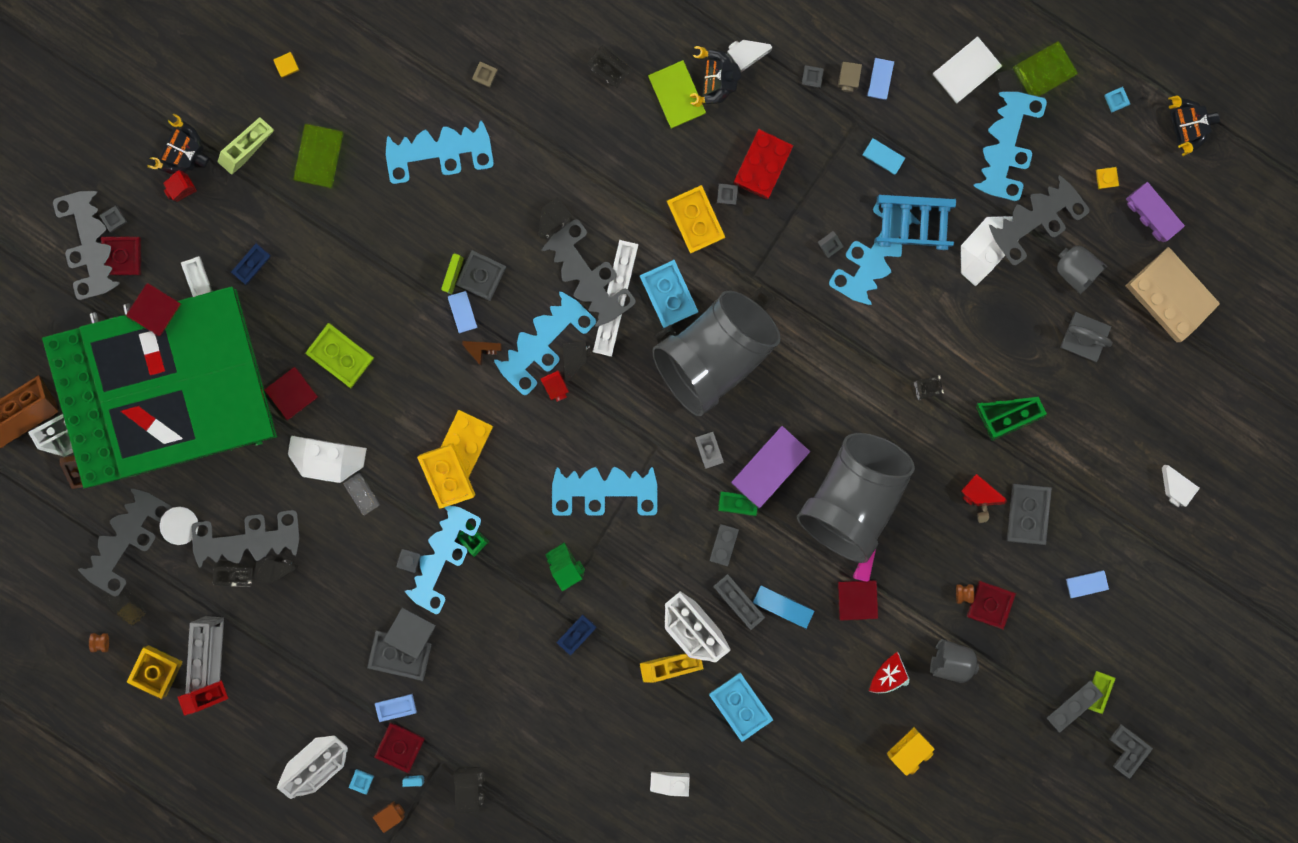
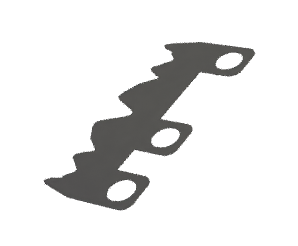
[989,175,1089,265]
[53,191,120,300]
[541,219,636,327]
[78,489,172,596]
[192,510,299,568]

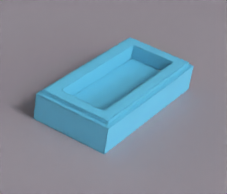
[862,138,905,175]

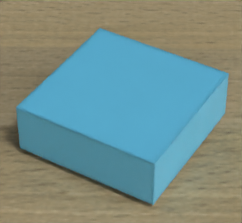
[1104,87,1130,113]
[349,769,374,795]
[403,775,424,787]

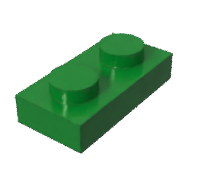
[718,491,758,516]

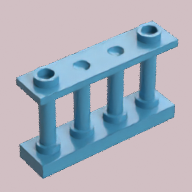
[874,195,956,250]

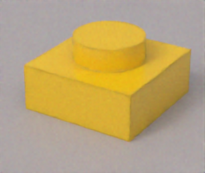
[1096,167,1119,189]

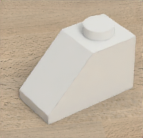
[727,40,772,72]
[1162,465,1199,507]
[650,772,690,797]

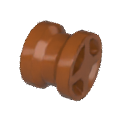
[956,584,974,604]
[89,633,109,652]

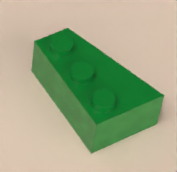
[976,397,1047,441]
[545,542,585,591]

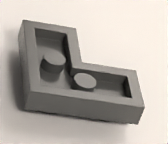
[1109,724,1153,779]

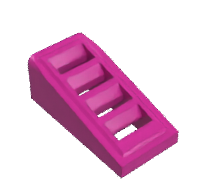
[853,549,876,582]

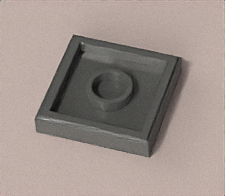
[455,250,506,301]
[383,608,436,660]

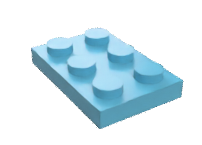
[640,260,698,328]
[709,672,773,742]

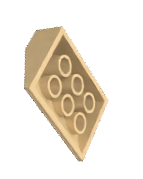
[1125,247,1220,342]

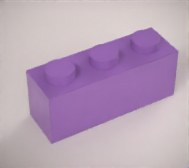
[1126,182,1185,242]

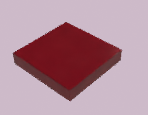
[101,237,141,275]
[126,283,181,337]
[264,367,318,420]
[838,580,878,620]
[967,581,1016,630]
[374,722,425,774]

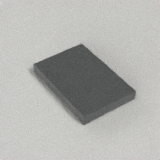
[1007,484,1052,545]
[367,630,432,681]

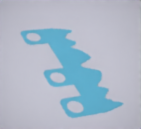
[974,92,1047,201]
[386,121,494,184]
[829,203,920,305]
[494,292,596,395]
[552,467,657,515]
[405,506,481,614]

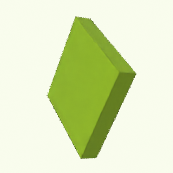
[441,254,464,294]

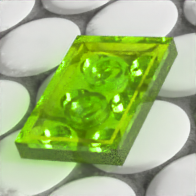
[1013,41,1078,97]
[293,124,344,188]

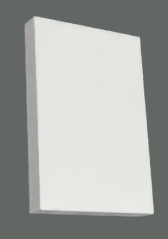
[933,37,1002,103]

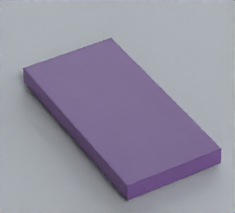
[731,426,810,508]

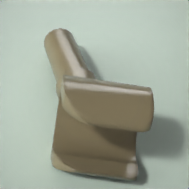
[977,506,989,523]

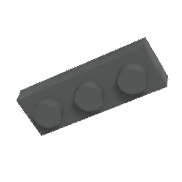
[713,574,765,630]
[1047,680,1103,733]

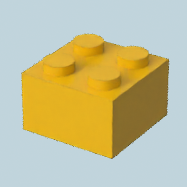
[127,645,183,699]
[887,727,935,776]

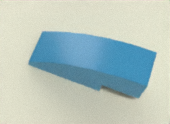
[753,585,814,628]

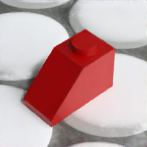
[163,170,197,202]
[541,371,569,402]
[961,474,1007,506]
[177,680,228,715]

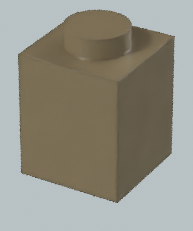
[838,62,862,92]

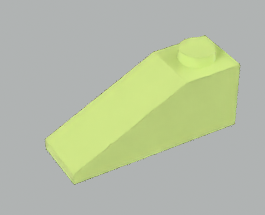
[218,117,274,175]

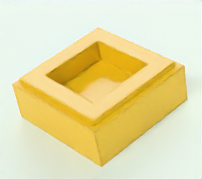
[274,52,299,78]

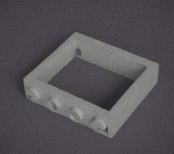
[185,616,224,694]

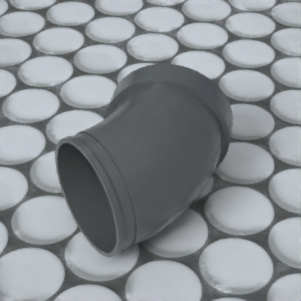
[652,291,780,416]
[797,433,915,563]

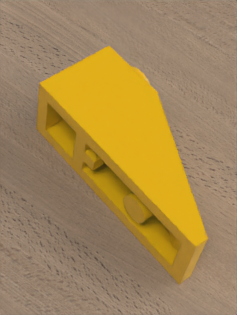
[640,653,703,683]

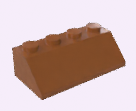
[0,375,58,448]

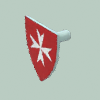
[869,652,910,693]

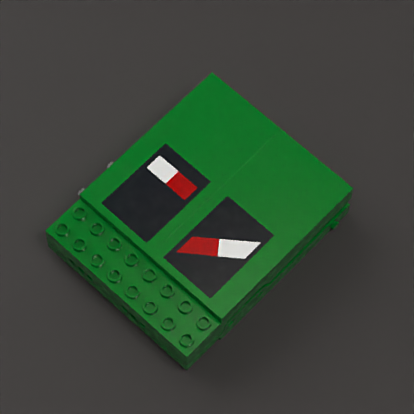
[42,287,278,489]

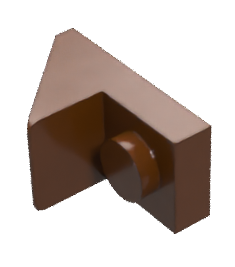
[462,341,502,365]
[60,456,83,489]

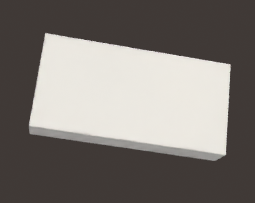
[181,256,213,297]

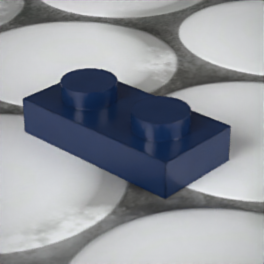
[231,243,272,285]
[557,614,597,656]

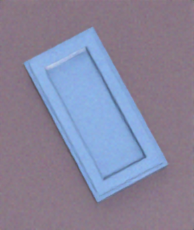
[867,58,894,100]
[448,291,478,333]
[1066,570,1109,598]
[375,694,417,722]

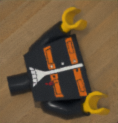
[690,46,741,107]
[1168,96,1220,156]
[147,114,209,174]

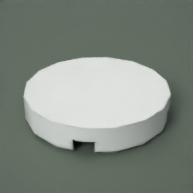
[160,507,199,545]

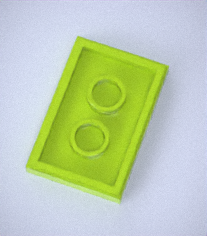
[648,60,706,129]
[305,323,374,388]

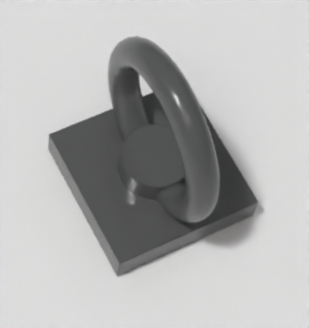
[1060,312,1113,362]

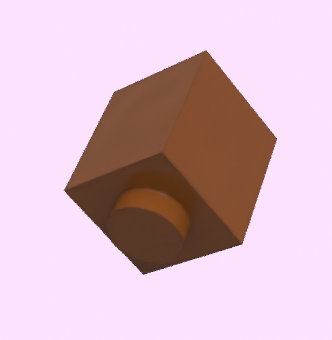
[373,801,405,833]

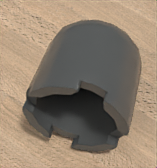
[1057,245,1107,295]
[930,639,979,683]

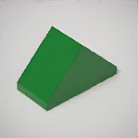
[457,521,489,557]

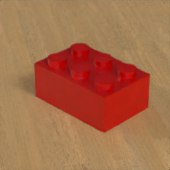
[733,129,794,200]

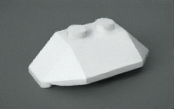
[961,216,1013,286]
[28,414,73,457]
[288,436,367,483]
[665,591,731,662]
[277,736,348,799]

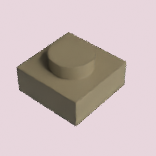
[472,62,498,88]

